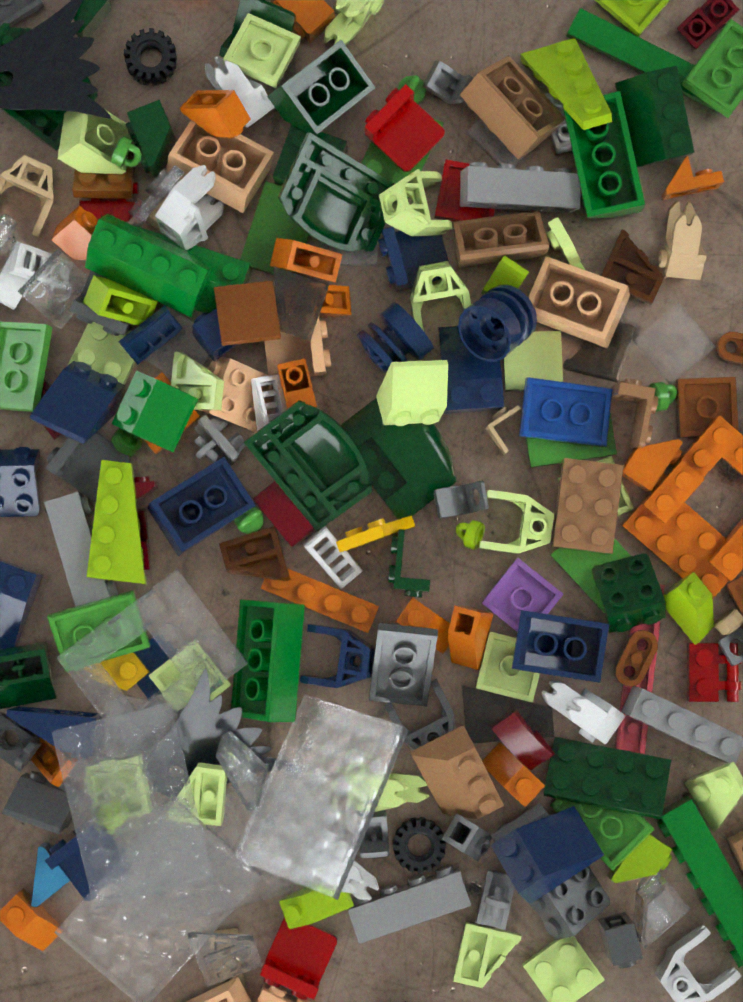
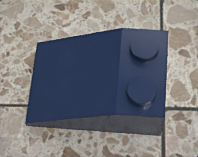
[438,326,504,414]
[29,361,126,444]
[147,457,256,556]
[0,559,43,650]
[512,610,609,683]
[6,706,106,759]
[491,806,604,904]

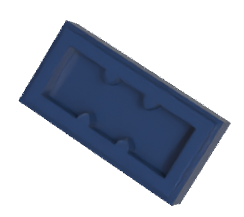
[118,305,183,365]

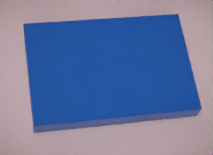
[519,377,613,447]

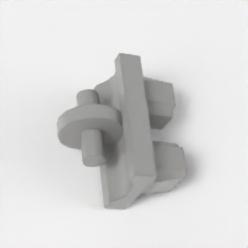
[194,415,245,466]
[476,870,515,930]

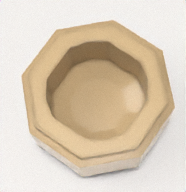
[714,609,743,635]

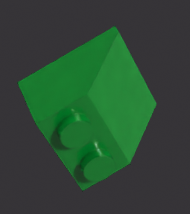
[111,370,198,453]

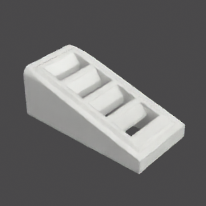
[8,242,72,290]
[251,374,287,431]
[302,526,363,589]

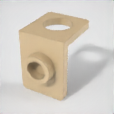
[485,404,522,456]

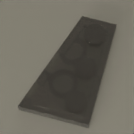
[462,685,555,744]

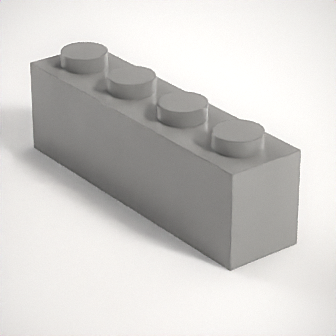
[460,162,581,213]
[44,492,118,607]
[621,686,743,764]
[348,865,471,944]

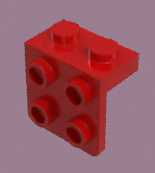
[365,84,445,173]
[260,917,337,1000]

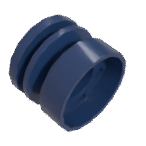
[458,285,537,362]
[357,302,434,373]

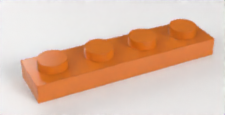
[260,568,379,633]

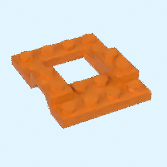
[621,415,743,598]

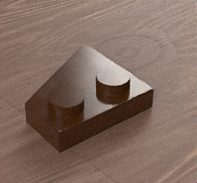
[601,229,664,305]
[219,526,291,581]

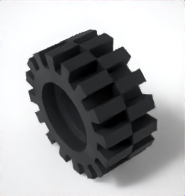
[124,28,177,86]
[393,817,446,874]

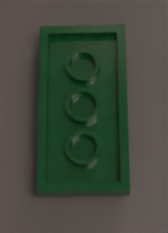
[544,737,672,820]

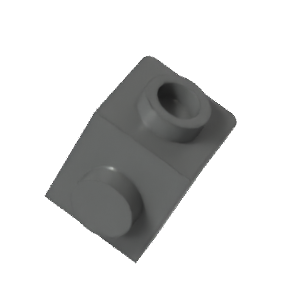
[422,61,474,105]
[357,810,390,859]

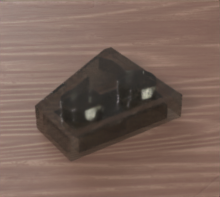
[273,267,329,341]
[563,322,635,383]

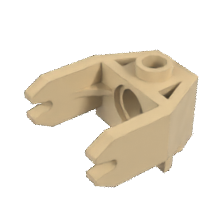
[0,155,54,238]
[659,200,707,280]

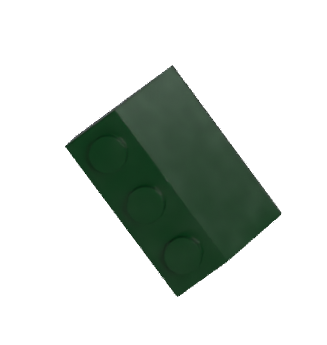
[267,40,376,136]
[615,65,695,168]

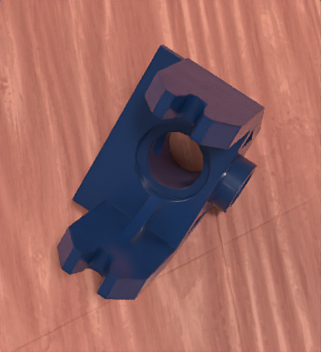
[300,624,375,688]

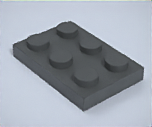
[369,623,438,707]

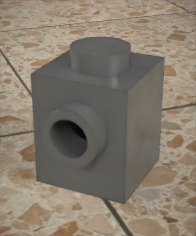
[442,814,492,861]

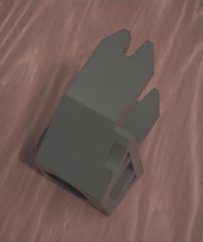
[384,679,456,750]
[0,712,42,772]

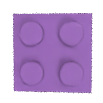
[481,557,563,632]

